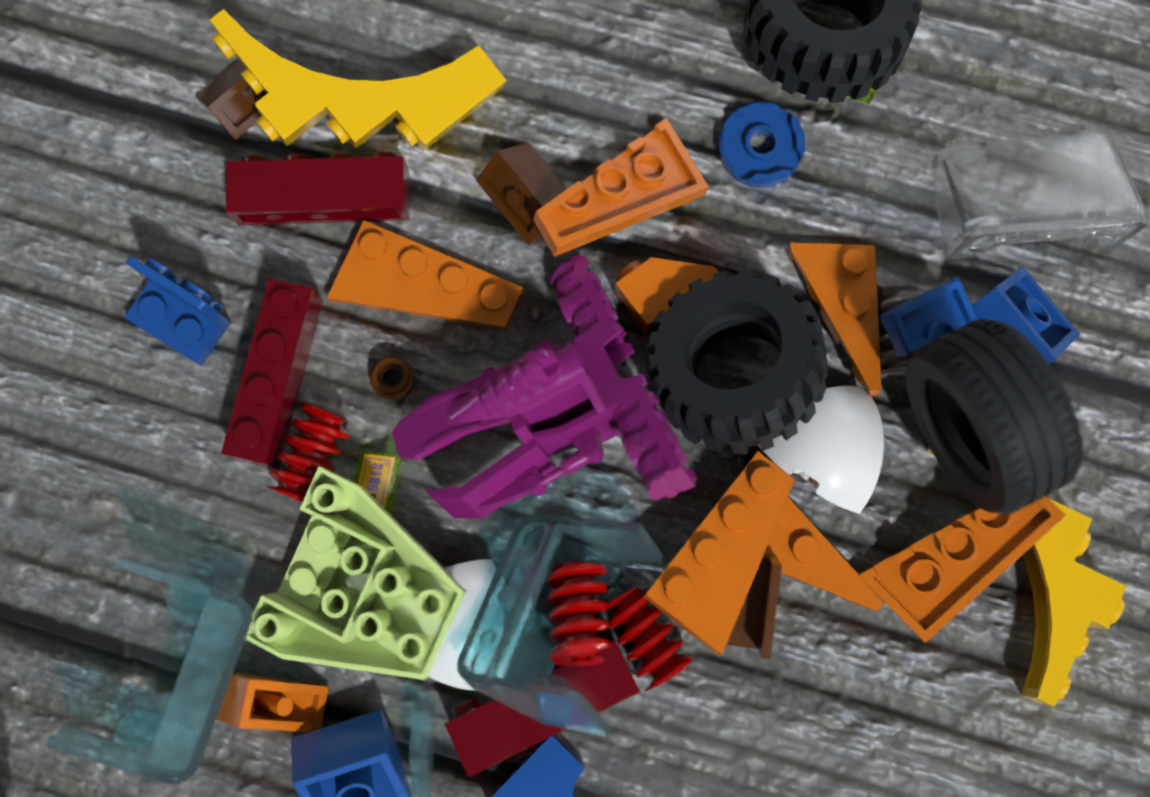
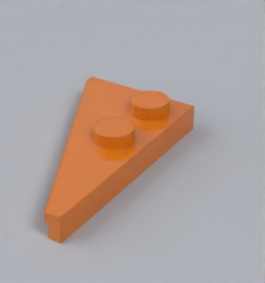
[788,242,881,396]
[764,497,885,612]

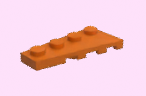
[533,117,709,257]

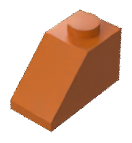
[614,257,719,335]
[210,670,329,732]

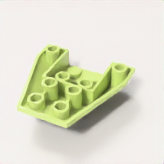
[243,466,466,680]

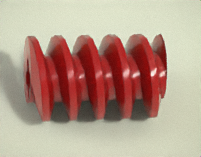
[266,402,351,503]
[547,561,610,667]
[604,586,693,691]

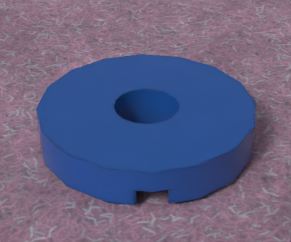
[718,102,805,188]

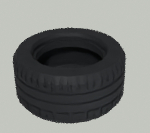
[906,319,1083,514]

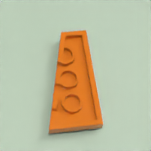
[327,220,524,331]
[644,451,795,657]
[859,496,1066,643]

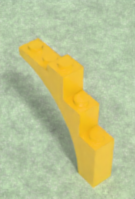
[209,9,507,152]
[927,446,1127,707]

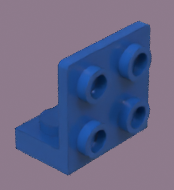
[124,256,231,366]

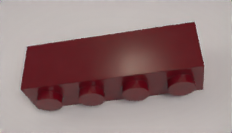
[226,151,410,226]
[221,279,323,469]
[444,635,640,778]

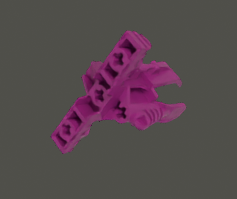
[392,254,697,519]

